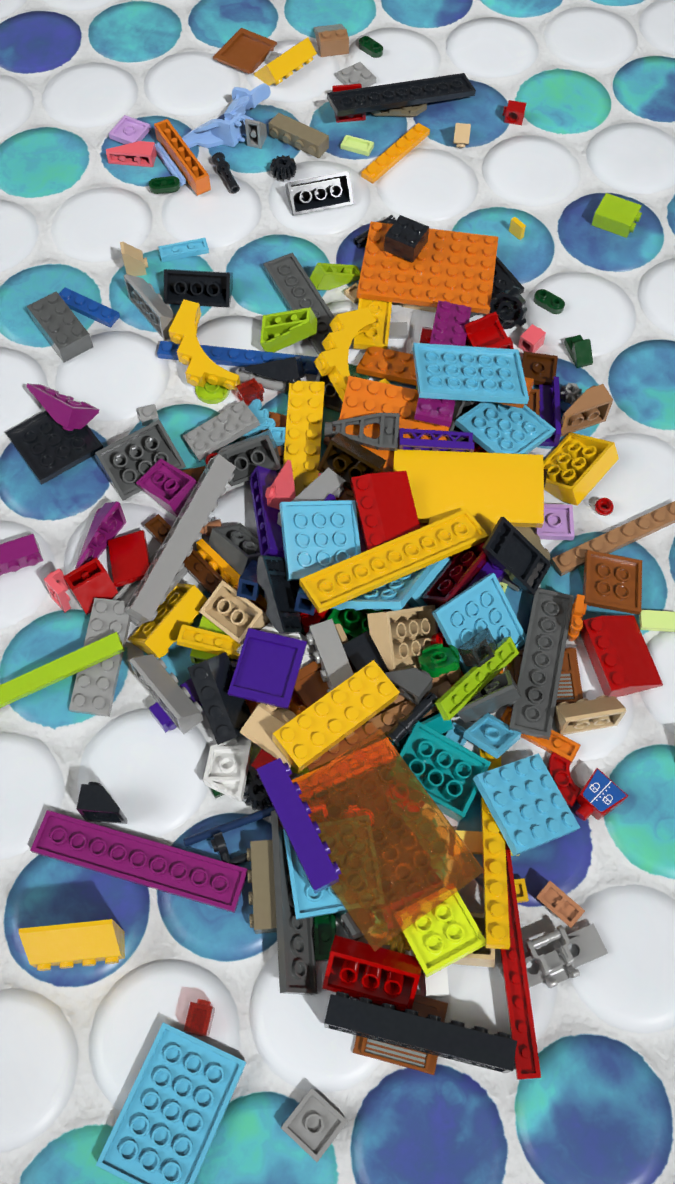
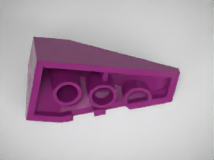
[26,383,100,431]
[75,501,126,569]

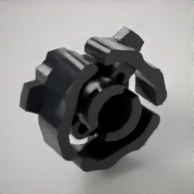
[489,286,527,329]

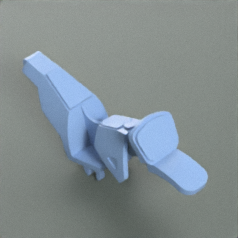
[181,83,271,148]

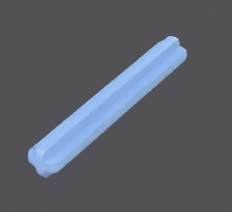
[155,142,187,186]

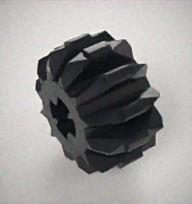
[270,155,297,181]
[243,774,272,810]

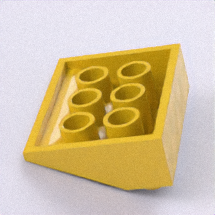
[543,432,619,506]
[19,919,125,971]

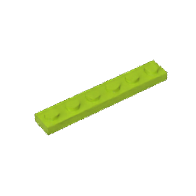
[435,636,519,720]

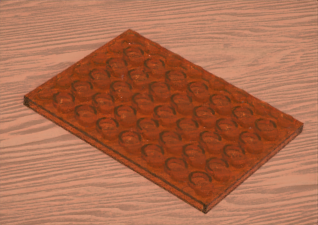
[298,728,484,952]

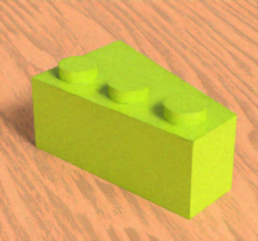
[260,307,317,352]

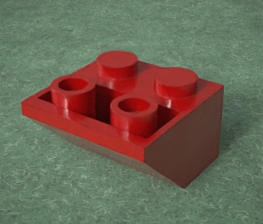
[63,557,119,615]

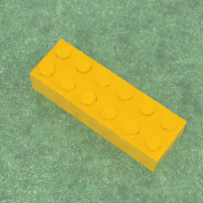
[272,660,400,773]

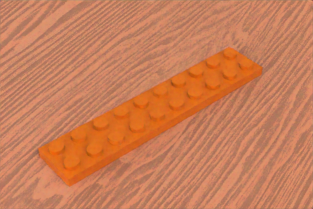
[356,346,534,408]

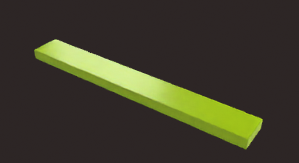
[0,632,125,708]

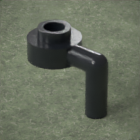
[211,832,247,865]

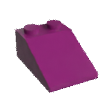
[136,459,197,517]

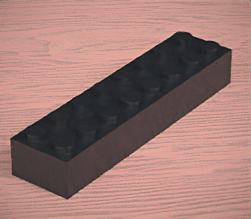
[324,991,517,1073]

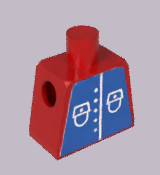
[575,768,628,821]

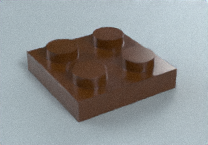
[522,351,558,385]

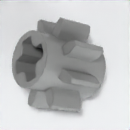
[560,383,582,404]

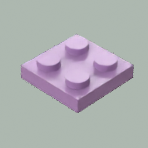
[109,115,151,144]
[535,504,575,540]

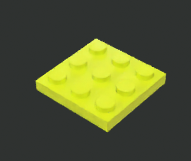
[394,883,486,978]

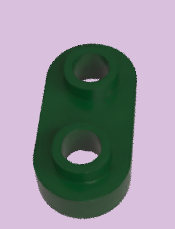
[359,36,383,58]
[149,176,180,194]
[534,289,565,314]

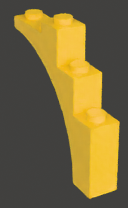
[168,299,241,391]
[314,307,376,402]

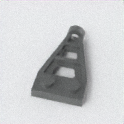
[324,413,400,451]

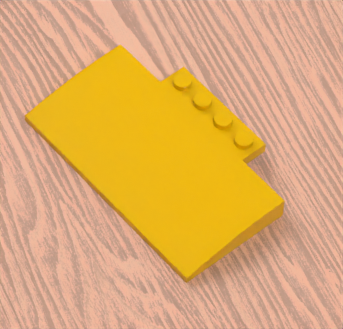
[393,449,544,542]

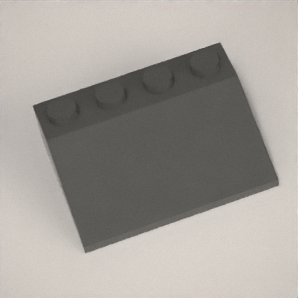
[94,419,186,501]

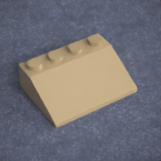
[367,605,438,672]

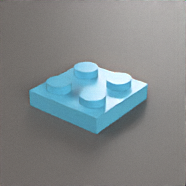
[463,713,521,759]

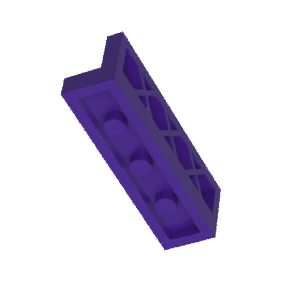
[538,377,561,447]
[398,428,474,452]

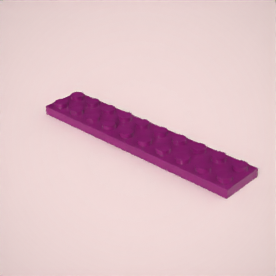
[414,300,471,427]
[30,810,248,913]

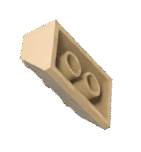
[199,580,270,645]
[553,695,626,735]
[240,703,297,768]

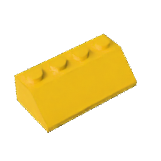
[253,37,317,86]
[128,583,208,658]

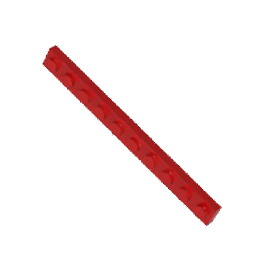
[500,842,541,1080]

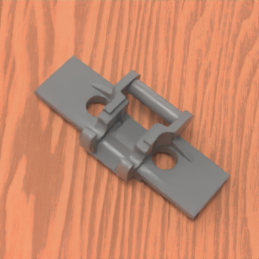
[497,924,608,988]

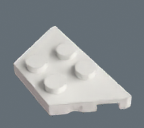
[203,737,254,802]

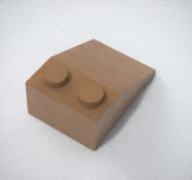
[314,24,349,57]
[561,384,613,437]

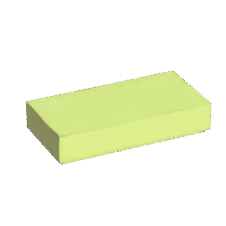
[341,135,374,156]
[639,610,675,632]

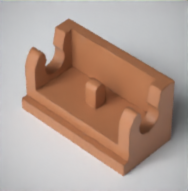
[536,881,585,928]

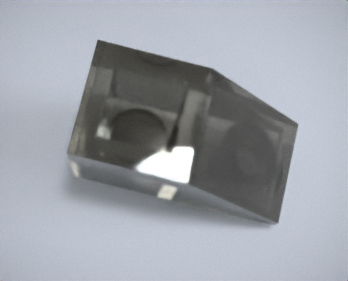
[458,628,497,667]

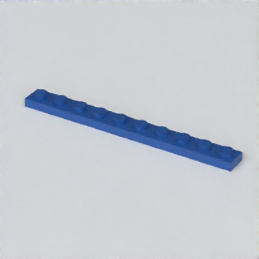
[157,341,319,375]

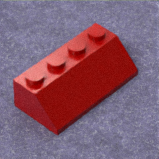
[322,935,421,1011]

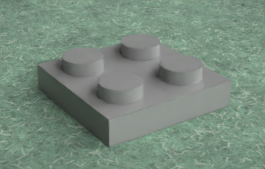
[336,62,376,88]
[281,1088,348,1162]

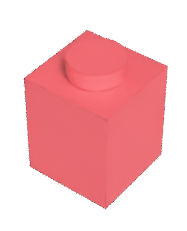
[518,324,546,353]

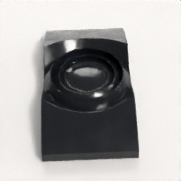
[482,517,552,595]
[257,555,305,634]

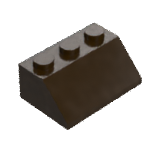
[317,432,386,491]

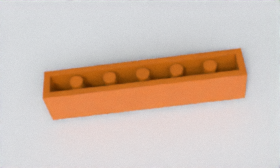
[154,119,211,195]

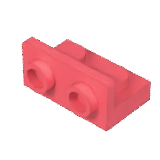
[44,568,71,612]

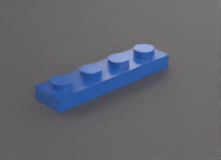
[59,287,120,328]

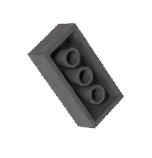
[27,291,93,362]

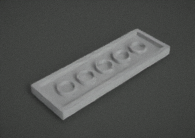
[69,598,131,717]

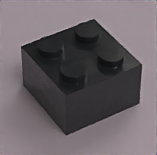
[384,215,429,262]

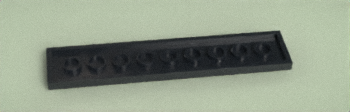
[327,73,476,117]

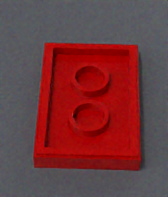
[108,530,150,588]

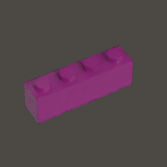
[0,534,43,576]

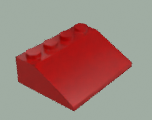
[351,471,420,551]
[580,615,663,698]

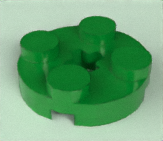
[418,644,460,678]

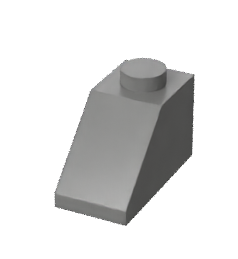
[245,119,267,149]

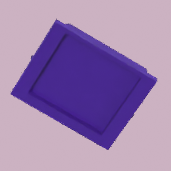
[228,628,307,709]

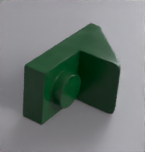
[564,335,593,368]

